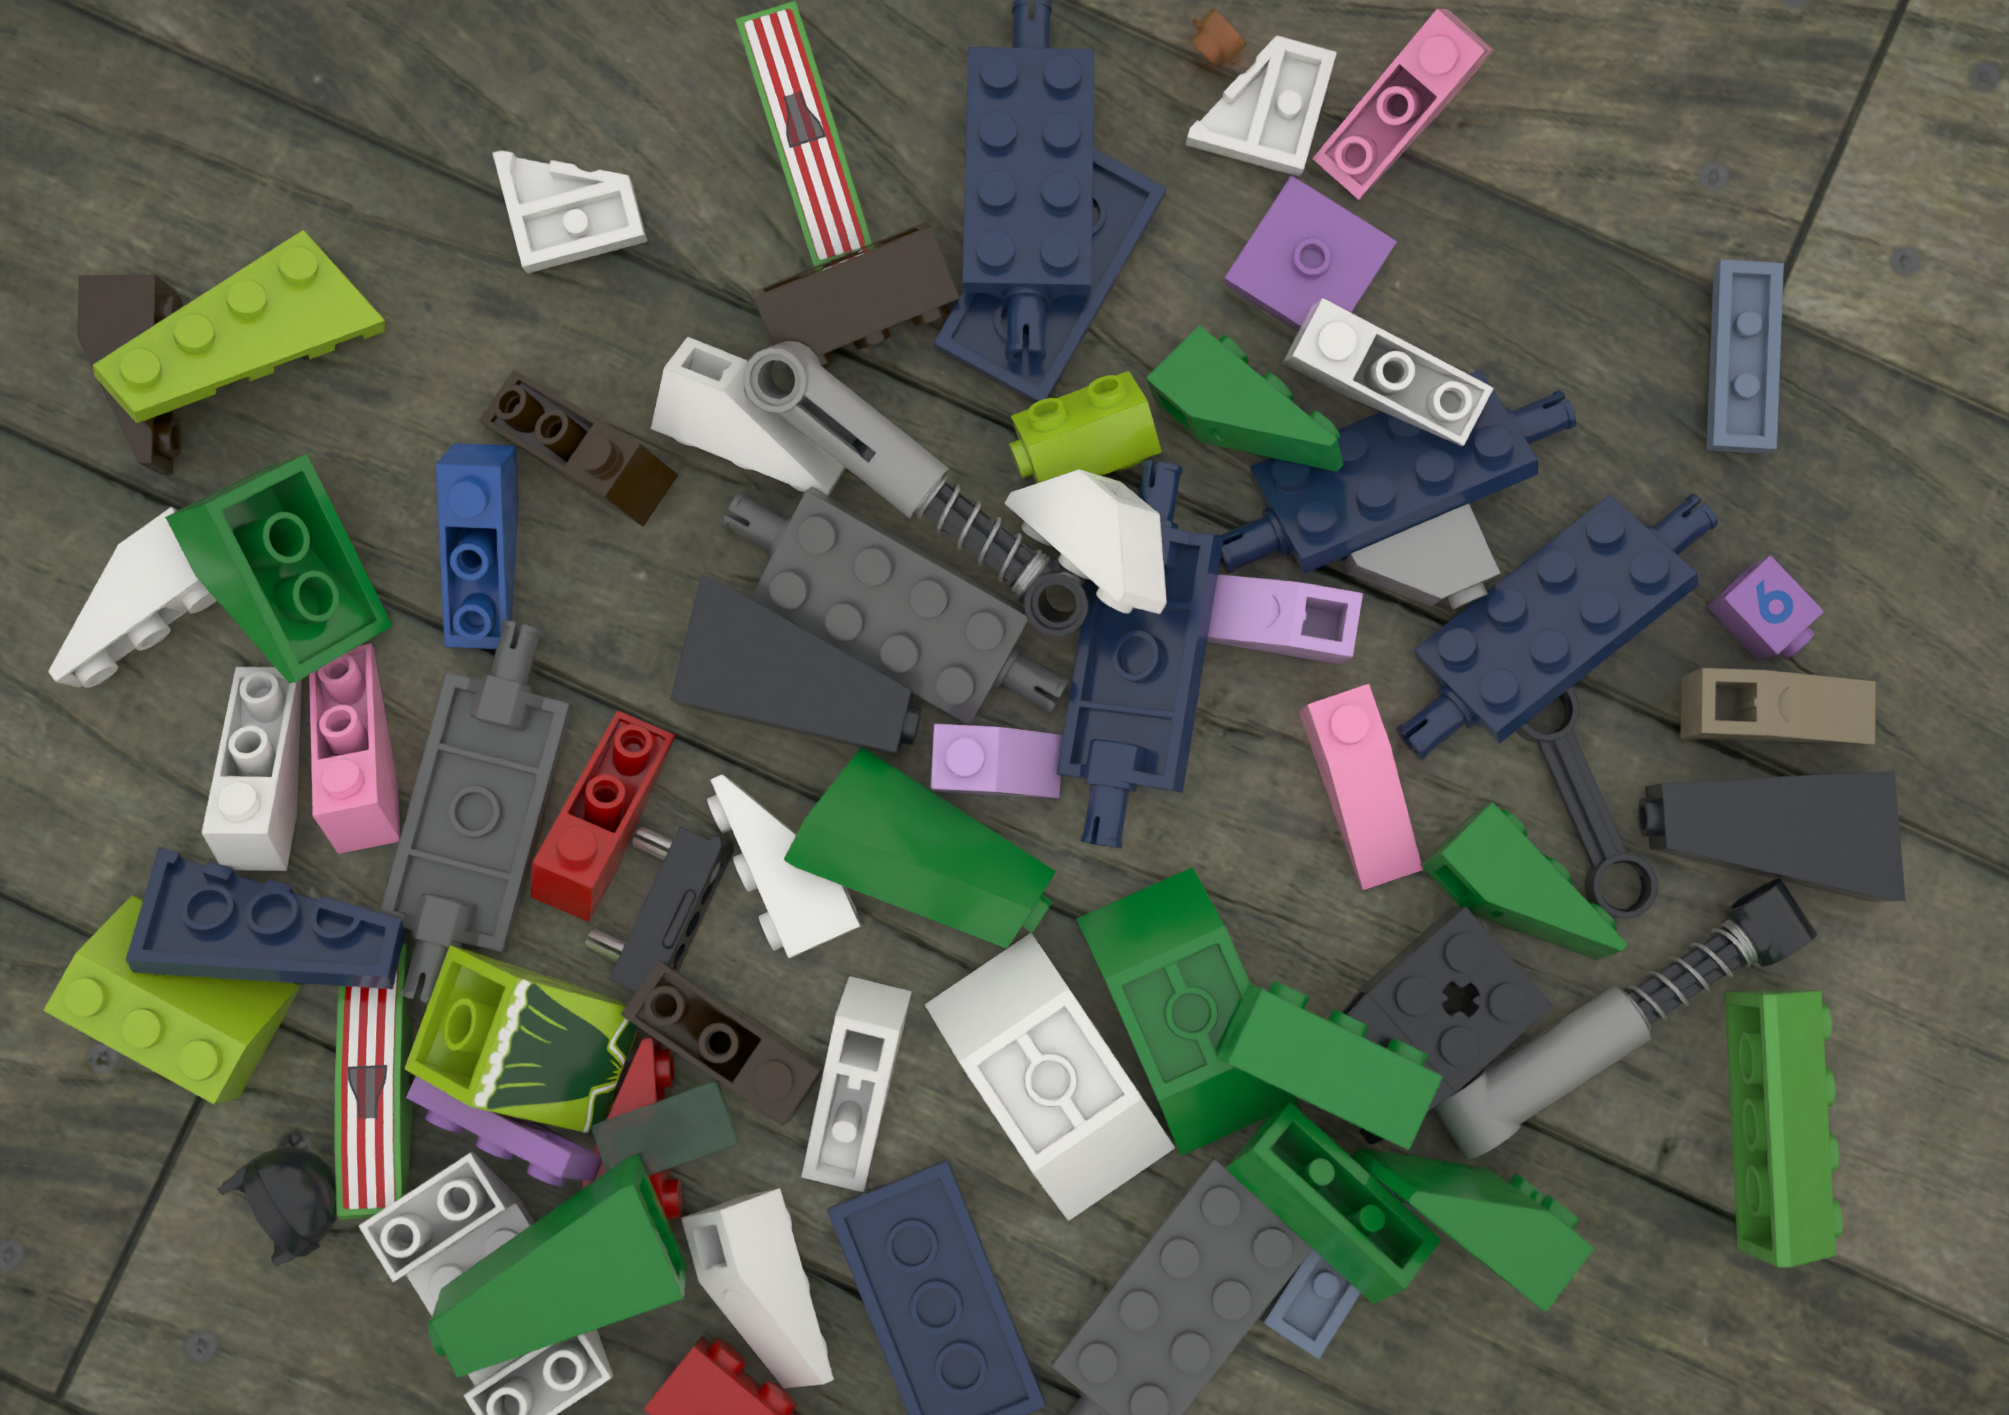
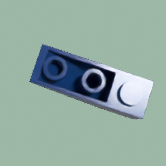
[436,443,519,649]

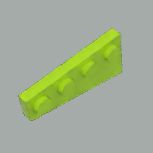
[93,230,385,423]

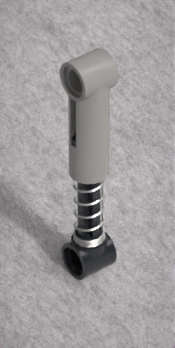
[743,341,1097,637]
[1433,878,1817,1159]

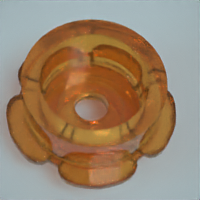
[1190,8,1247,67]

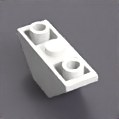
[1005,469,1167,614]

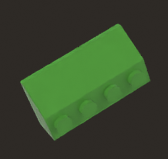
[1724,989,1843,1267]

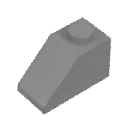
[1343,503,1500,610]

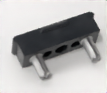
[585,826,734,993]

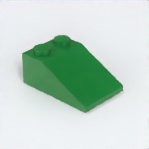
[165,454,393,684]
[1351,1148,1595,1313]

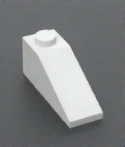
[801,976,912,1193]

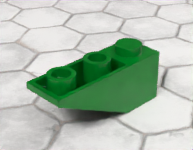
[1146,325,1344,472]
[1420,802,1629,960]

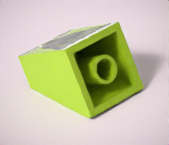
[404,945,637,1135]

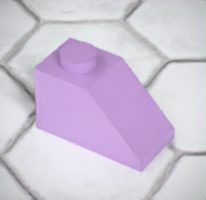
[931,724,1063,799]

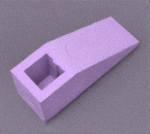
[1207,575,1363,665]

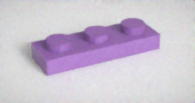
[406,1076,603,1187]

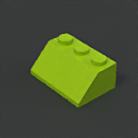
[43,895,302,1104]

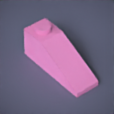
[1299,684,1423,890]

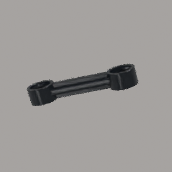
[1515,687,1658,918]

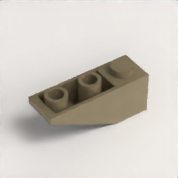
[1680,668,1876,746]

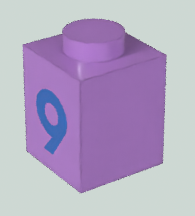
[1706,555,1824,662]

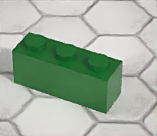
[1216,980,1443,1150]
[1225,1102,1442,1304]

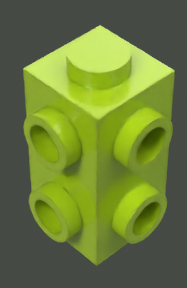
[1008,371,1162,484]

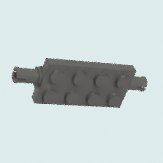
[721,487,1070,725]
[380,620,574,1003]
[1051,1157,1312,1415]

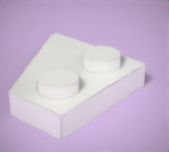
[1186,35,1337,177]
[493,150,648,274]

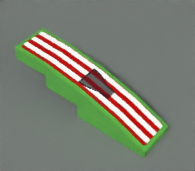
[735,1,872,266]
[335,944,414,1220]

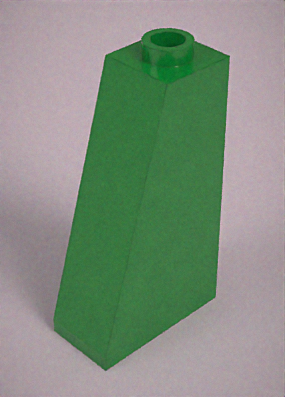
[783,747,1056,948]
[428,1154,687,1378]

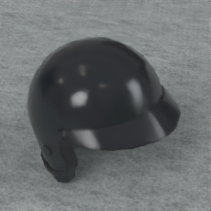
[217,1147,337,1266]

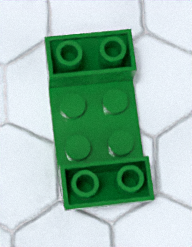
[1076,867,1298,1156]

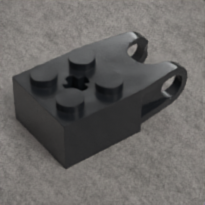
[1341,906,1553,1145]

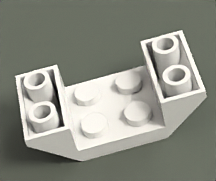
[925,933,1175,1221]
[358,1152,613,1415]

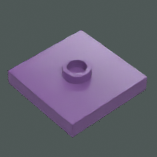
[1223,175,1397,331]

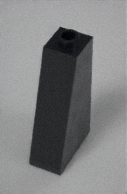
[670,575,922,757]
[1638,771,1906,902]

